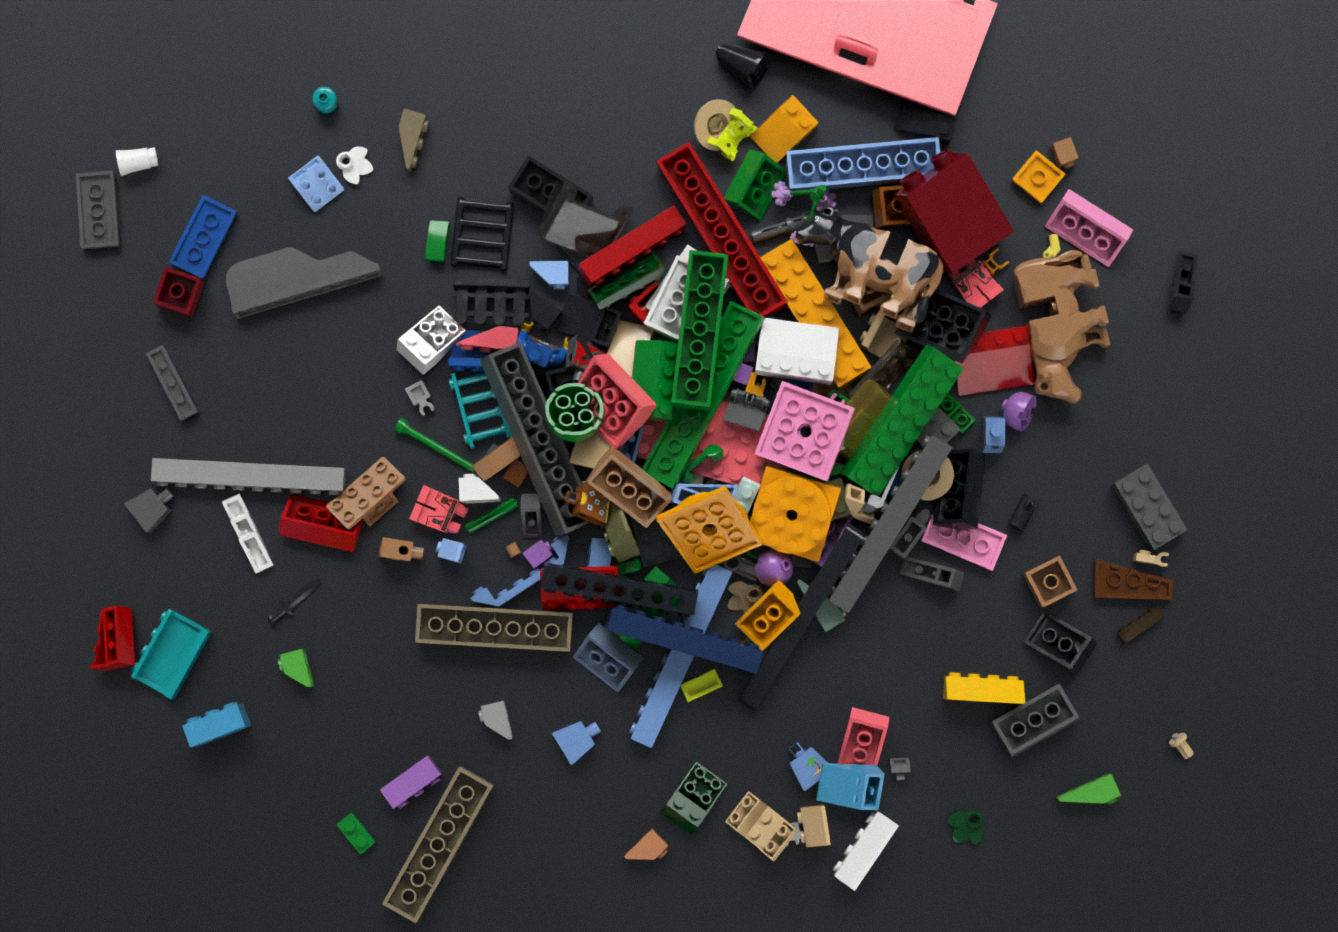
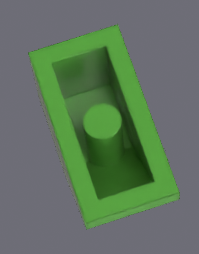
[278,649,314,687]

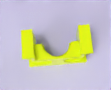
[707,108,758,161]

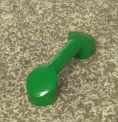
[680,445,724,484]

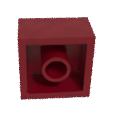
[152,267,205,318]

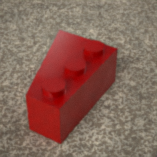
[90,605,135,671]

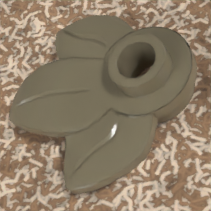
[728,581,763,613]

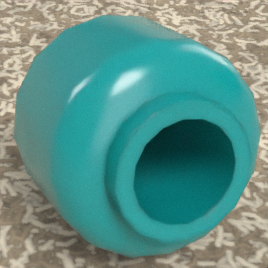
[312,87,338,113]

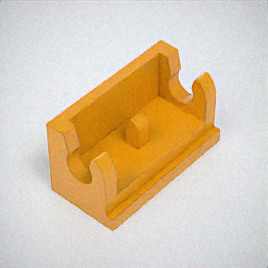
[745,372,766,397]

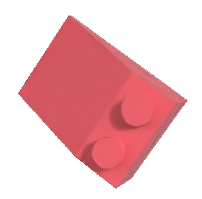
[837,707,890,765]

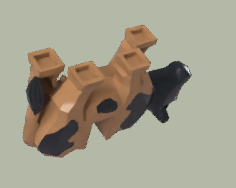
[795,206,943,333]

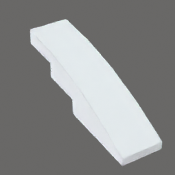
[222,493,273,573]

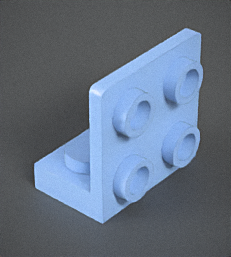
[288,156,344,212]

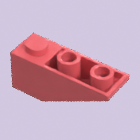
[456,326,518,353]

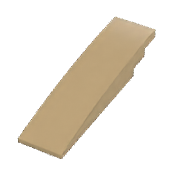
[570,320,656,469]

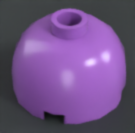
[1001,392,1037,431]
[755,549,794,588]

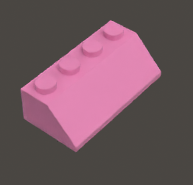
[1044,189,1133,267]

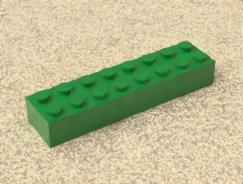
[671,250,728,411]
[840,345,964,497]

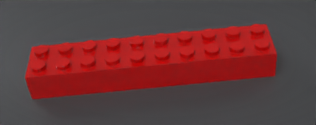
[656,142,788,318]

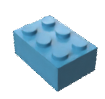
[182,702,251,747]

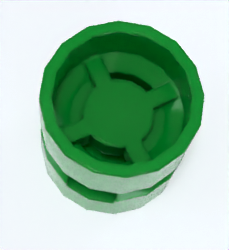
[614,556,643,576]

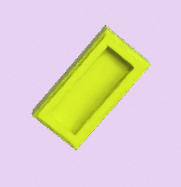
[680,669,723,702]

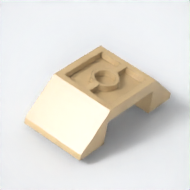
[725,791,798,861]

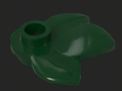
[947,810,983,845]

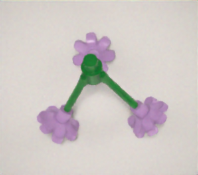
[772,181,837,247]

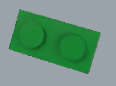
[336,812,376,855]

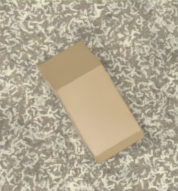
[845,484,874,524]

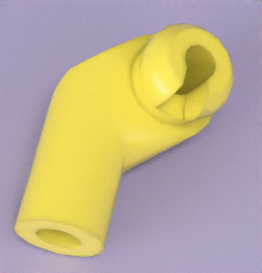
[1043,234,1061,258]

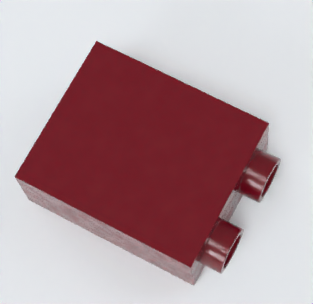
[893,148,1014,274]

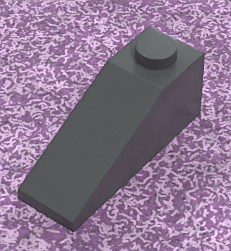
[899,556,964,592]

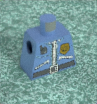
[982,417,1005,453]

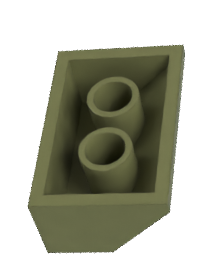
[601,501,640,563]

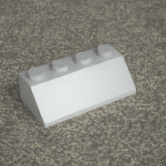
[833,811,899,891]

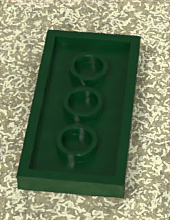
[588,253,667,310]

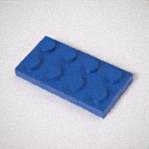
[169,195,238,280]

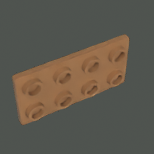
[326,457,406,530]

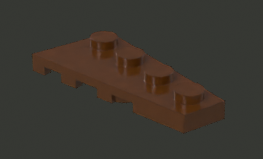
[1094,559,1173,600]

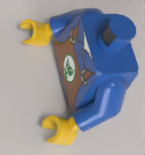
[516,320,569,368]

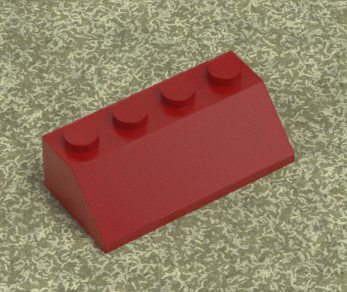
[279,494,363,552]
[540,566,620,611]

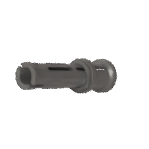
[751,213,807,243]

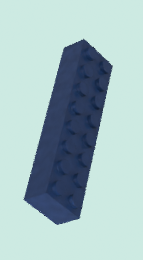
[604,605,763,674]

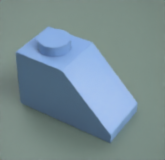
[530,261,569,290]
[436,538,467,564]

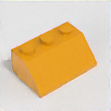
[735,580,801,651]

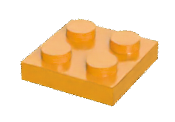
[1011,150,1065,204]

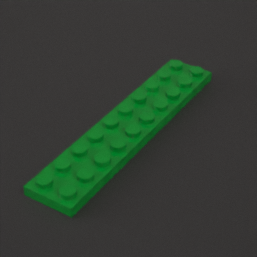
[642,301,765,489]

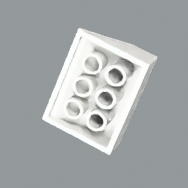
[644,255,729,343]
[755,318,839,385]

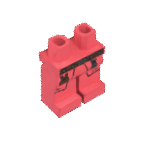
[948,259,1004,308]
[409,485,468,534]

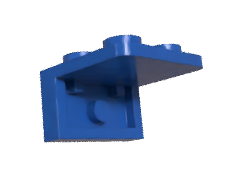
[448,330,489,372]

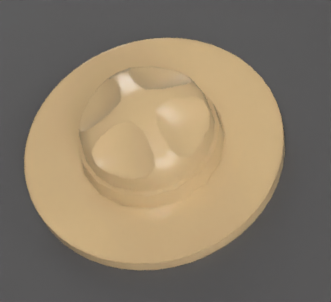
[694,99,736,151]
[902,449,954,500]

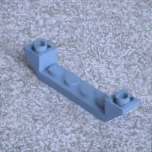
[470,534,570,607]

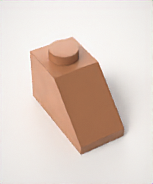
[624,828,668,860]

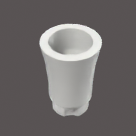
[116,147,158,176]

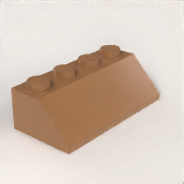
[586,446,672,528]

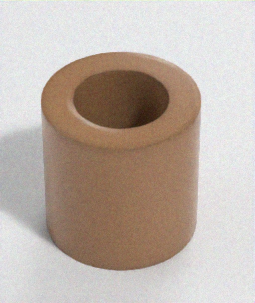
[505,542,521,558]

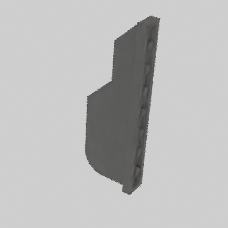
[226,247,383,319]

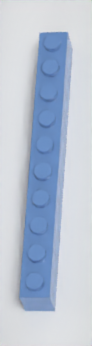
[629,565,732,748]

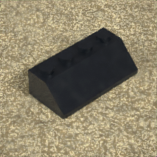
[933,448,986,530]

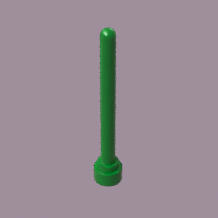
[394,418,476,473]

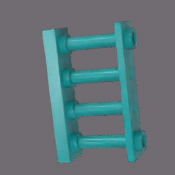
[449,372,512,449]

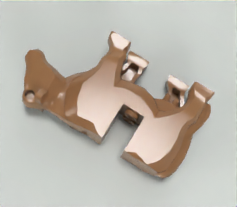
[1013,250,1111,404]

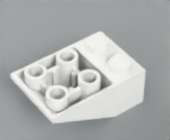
[396,306,466,375]

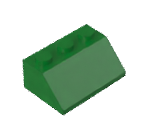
[724,149,787,221]

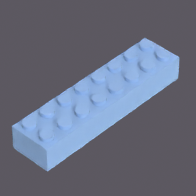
[786,137,940,191]

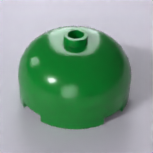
[545,383,604,442]

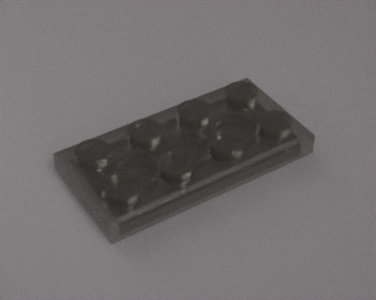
[848,338,915,413]

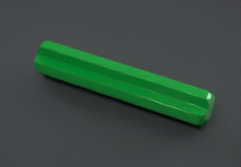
[465,498,518,533]

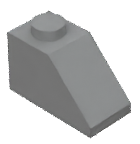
[478,701,513,740]

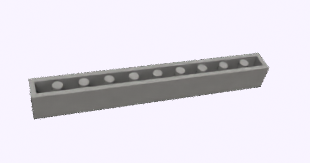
[151,458,346,496]

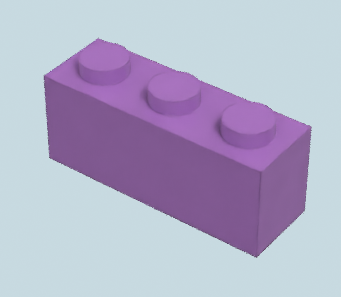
[380,755,442,809]

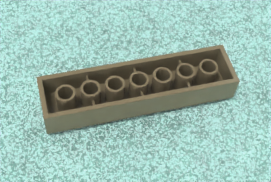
[415,604,573,652]
[382,766,494,923]

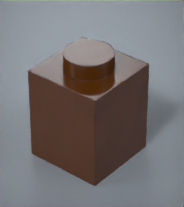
[503,458,529,489]

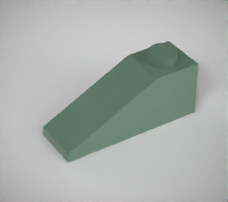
[796,580,846,632]

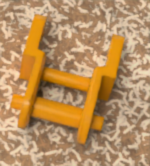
[982,248,1010,275]

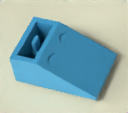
[816,763,885,810]

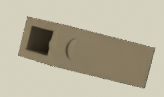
[398,109,429,172]

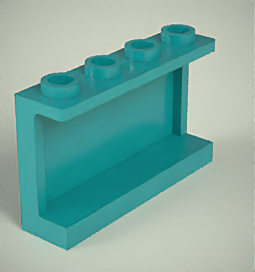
[131,609,212,700]

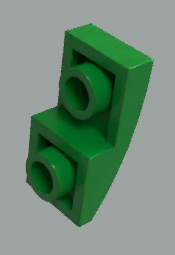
[425,220,450,262]
[939,393,976,435]

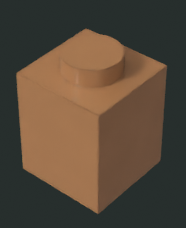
[1050,137,1079,169]

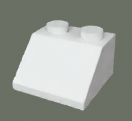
[459,474,501,504]

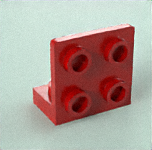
[628,281,659,326]

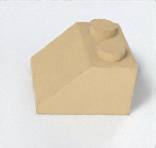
[797,804,831,847]

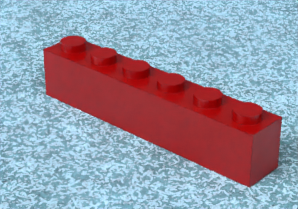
[577,205,687,287]

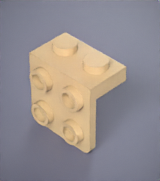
[859,311,907,364]

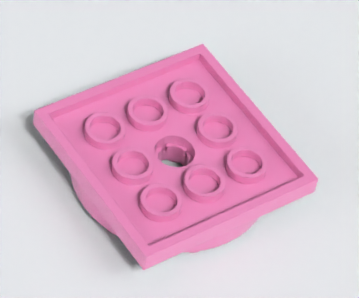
[755,381,855,482]

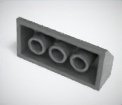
[992,684,1079,758]

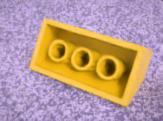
[943,672,1025,704]

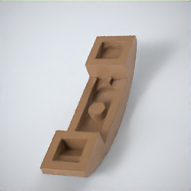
[472,436,520,481]

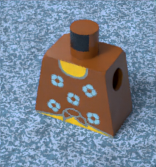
[564,485,610,526]

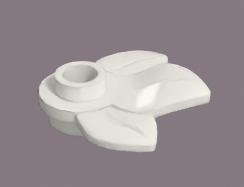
[336,147,373,184]

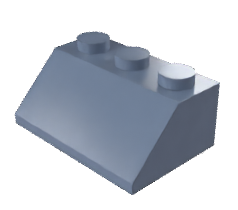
[573,623,644,692]

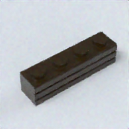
[1117,606,1164,644]

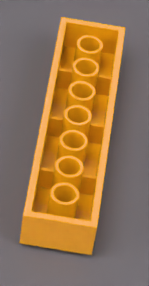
[760,239,872,391]

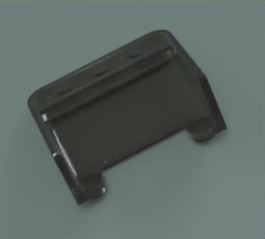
[539,180,633,257]

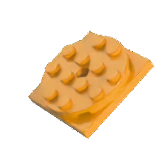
[750,465,841,562]
[656,486,763,574]

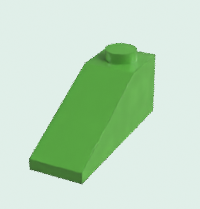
[1056,773,1121,805]

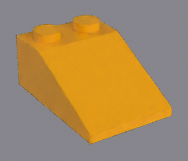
[750,95,819,163]

